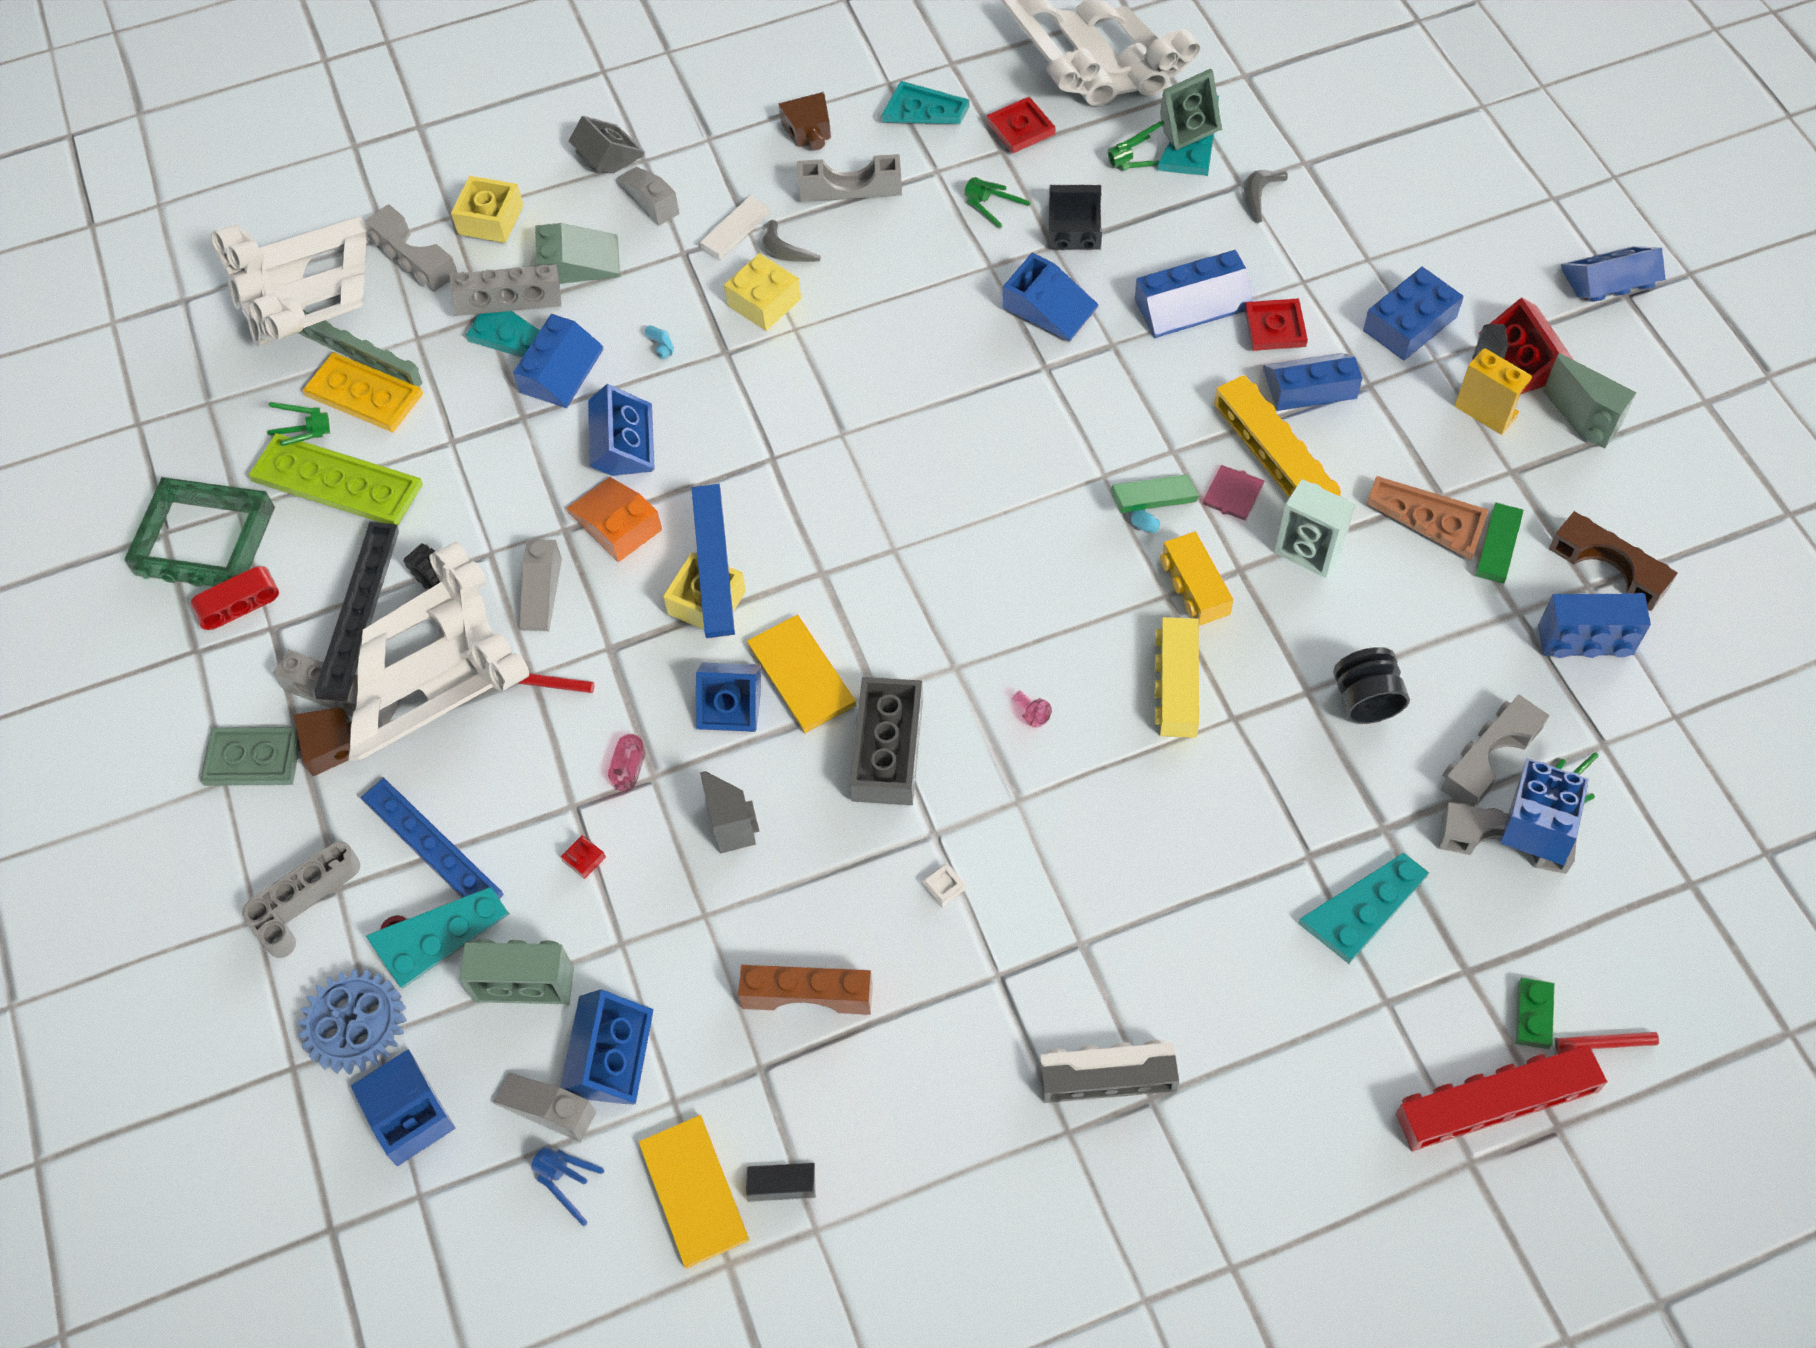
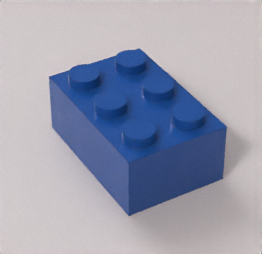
[1363,266,1464,361]
[1538,593,1651,658]

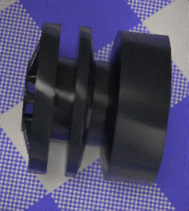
[1333,647,1410,724]

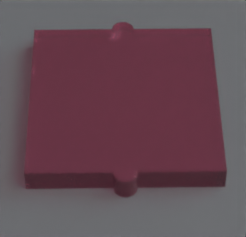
[1202,465,1265,521]

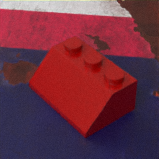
[1479,297,1574,394]

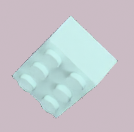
[1274,479,1356,578]

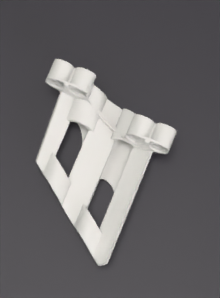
[1001,0,1201,106]
[211,217,367,346]
[349,542,529,760]

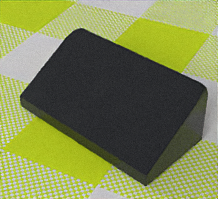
[1472,324,1509,359]
[746,1163,816,1202]

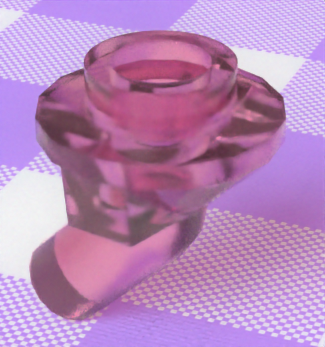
[1012,690,1052,728]

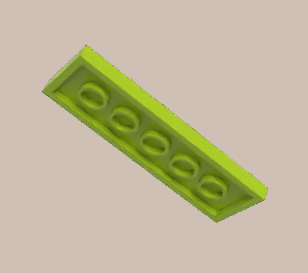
[248,433,423,525]

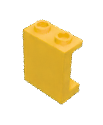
[1454,349,1532,435]

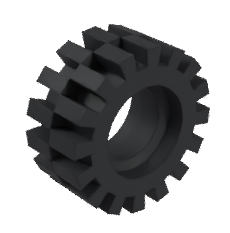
[403,543,440,590]

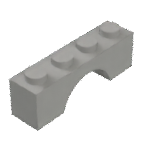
[797,154,902,202]
[364,204,458,292]
[1441,694,1550,807]
[1439,802,1577,874]

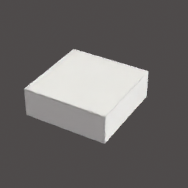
[922,862,967,908]

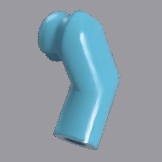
[645,325,674,359]
[1131,510,1160,534]

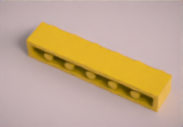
[1214,374,1341,498]

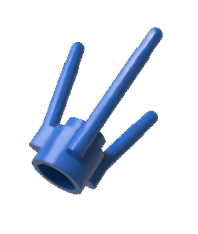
[531,1146,604,1226]

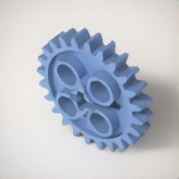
[298,969,407,1074]

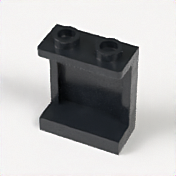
[1049,185,1102,250]

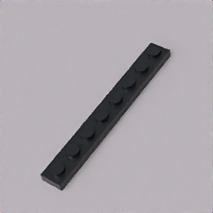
[314,522,399,702]

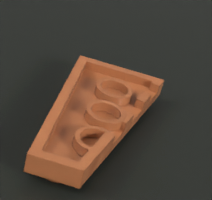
[1367,476,1489,561]

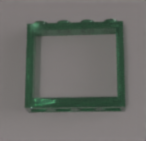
[124,477,275,587]

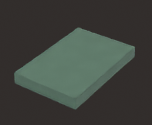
[200,727,300,786]

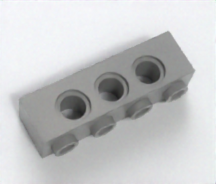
[449,264,562,316]
[273,649,400,727]

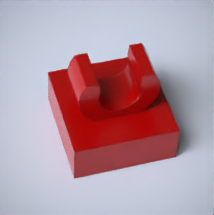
[560,835,606,879]

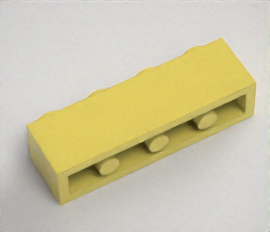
[1154,617,1199,738]

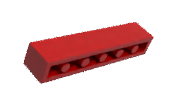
[1395,1044,1608,1152]

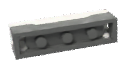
[1040,1039,1179,1103]

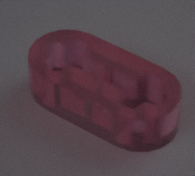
[608,734,645,791]

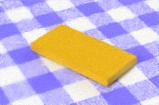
[302,352,423,433]
[747,614,856,733]
[638,1115,750,1269]

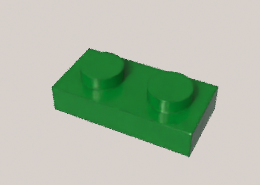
[1515,978,1555,1049]

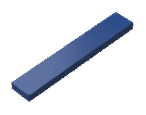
[691,484,735,639]
[360,777,504,899]

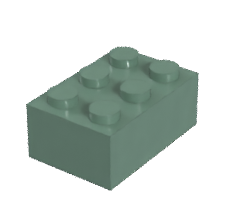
[459,939,574,1004]

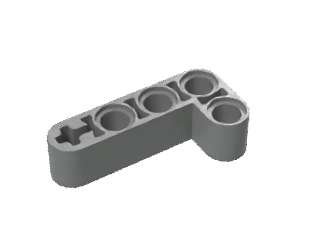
[242,842,360,958]

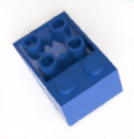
[1002,252,1099,342]
[1500,758,1589,866]
[351,1049,456,1167]

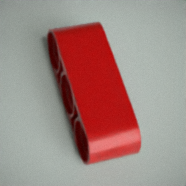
[190,566,279,630]

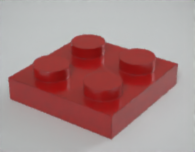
[987,96,1056,154]
[1245,298,1308,351]

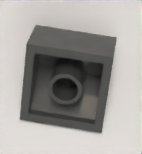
[569,115,645,173]
[700,771,760,854]

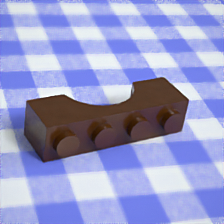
[1549,511,1678,611]

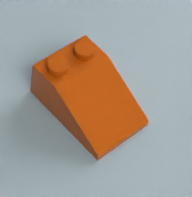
[566,477,662,562]

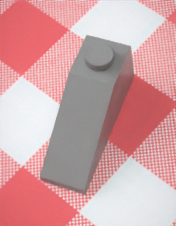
[616,167,680,226]
[519,539,562,631]
[493,1073,596,1143]

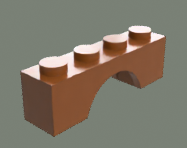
[738,965,873,1015]

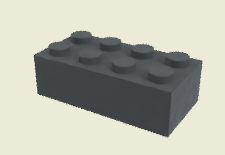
[850,677,923,805]

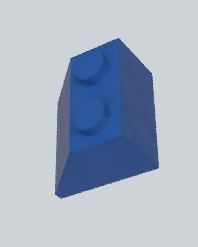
[696,662,761,732]

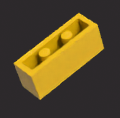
[1160,531,1234,626]

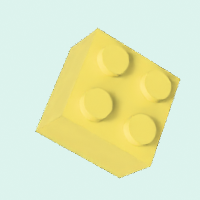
[451,176,524,243]
[724,253,801,331]
[663,552,746,630]

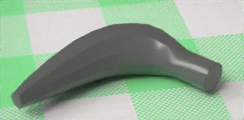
[1244,170,1288,223]
[762,220,821,262]

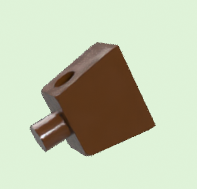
[778,92,831,150]
[294,707,352,776]

